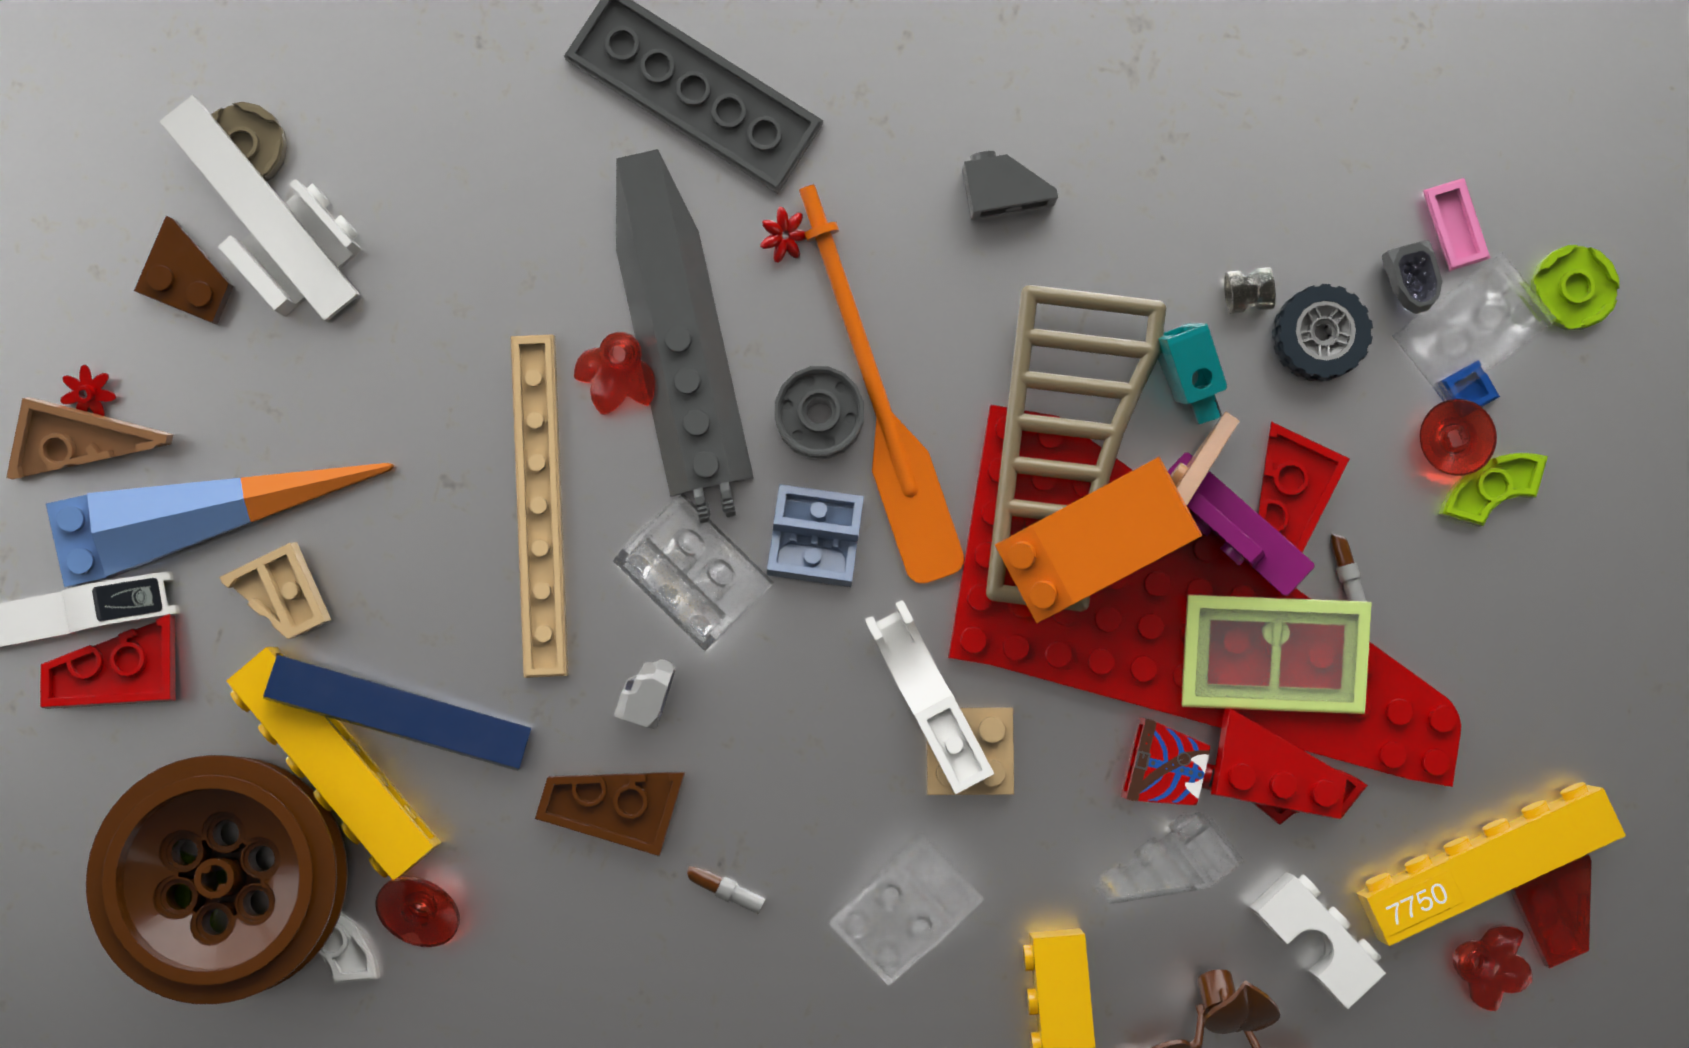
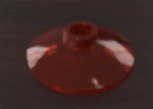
[375,876,460,947]

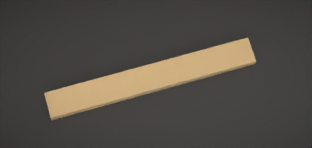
[511,334,569,678]

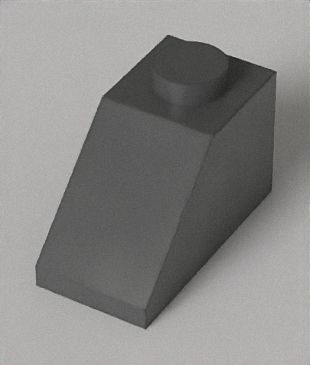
[962,151,1058,220]

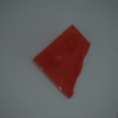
[1510,854,1592,968]

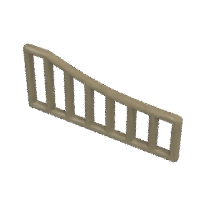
[986,285,1166,611]

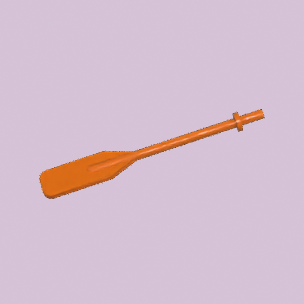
[799,184,964,583]

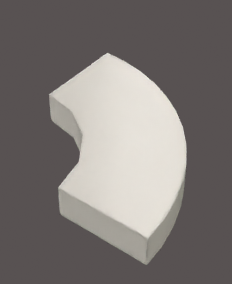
[318,913,380,984]

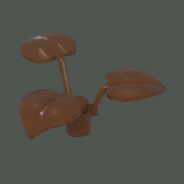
[1152,969,1280,1048]

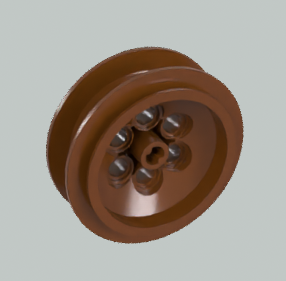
[86,755,348,1004]

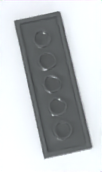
[564,0,823,194]

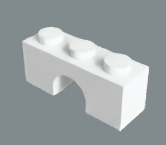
[1249,871,1386,1009]

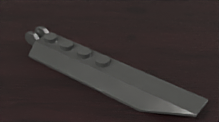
[616,149,754,523]

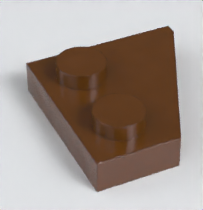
[134,216,234,325]

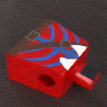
[1121,717,1215,805]

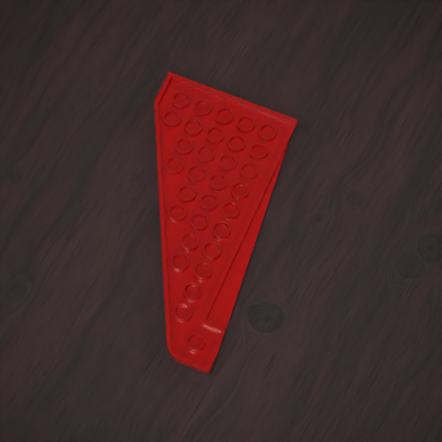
[948,405,1461,787]

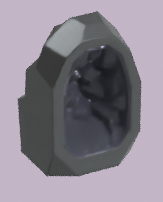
[1382,240,1443,314]

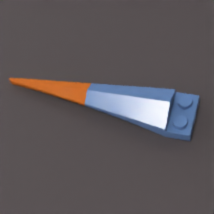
[46,463,394,588]

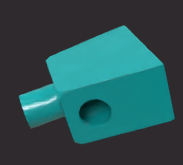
[1158,323,1227,424]

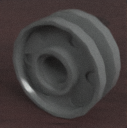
[775,366,864,459]

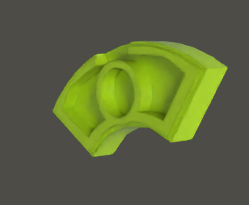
[1438,453,1548,527]

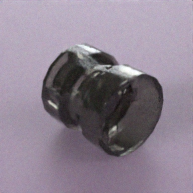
[1224,267,1276,314]

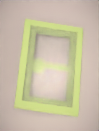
[1181,595,1372,714]

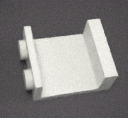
[218,179,362,317]

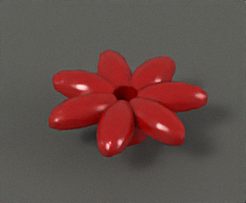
[760,207,807,263]
[60,365,117,416]

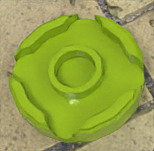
[1531,245,1620,330]

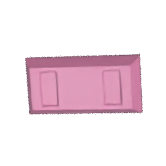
[1423,178,1490,271]

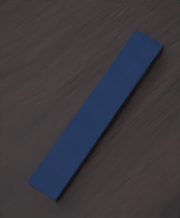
[263,655,531,771]

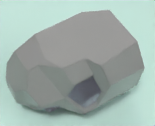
[614,659,676,729]

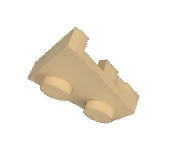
[219,542,331,639]

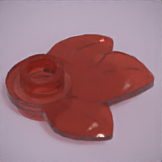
[574,332,655,415]
[1453,926,1533,1011]

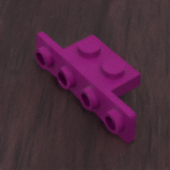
[1168,452,1315,596]

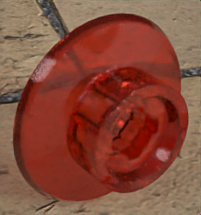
[1419,399,1497,476]

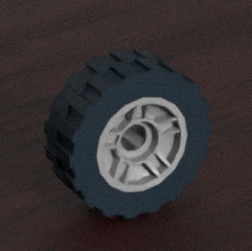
[1272,284,1373,382]

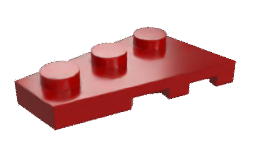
[1258,421,1350,553]
[40,614,176,709]
[1211,708,1347,819]

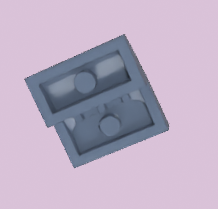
[767,484,864,587]

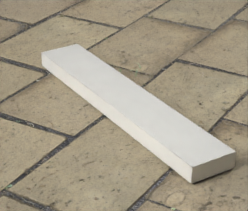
[159,94,360,322]

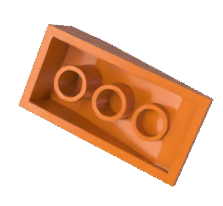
[995,456,1202,623]

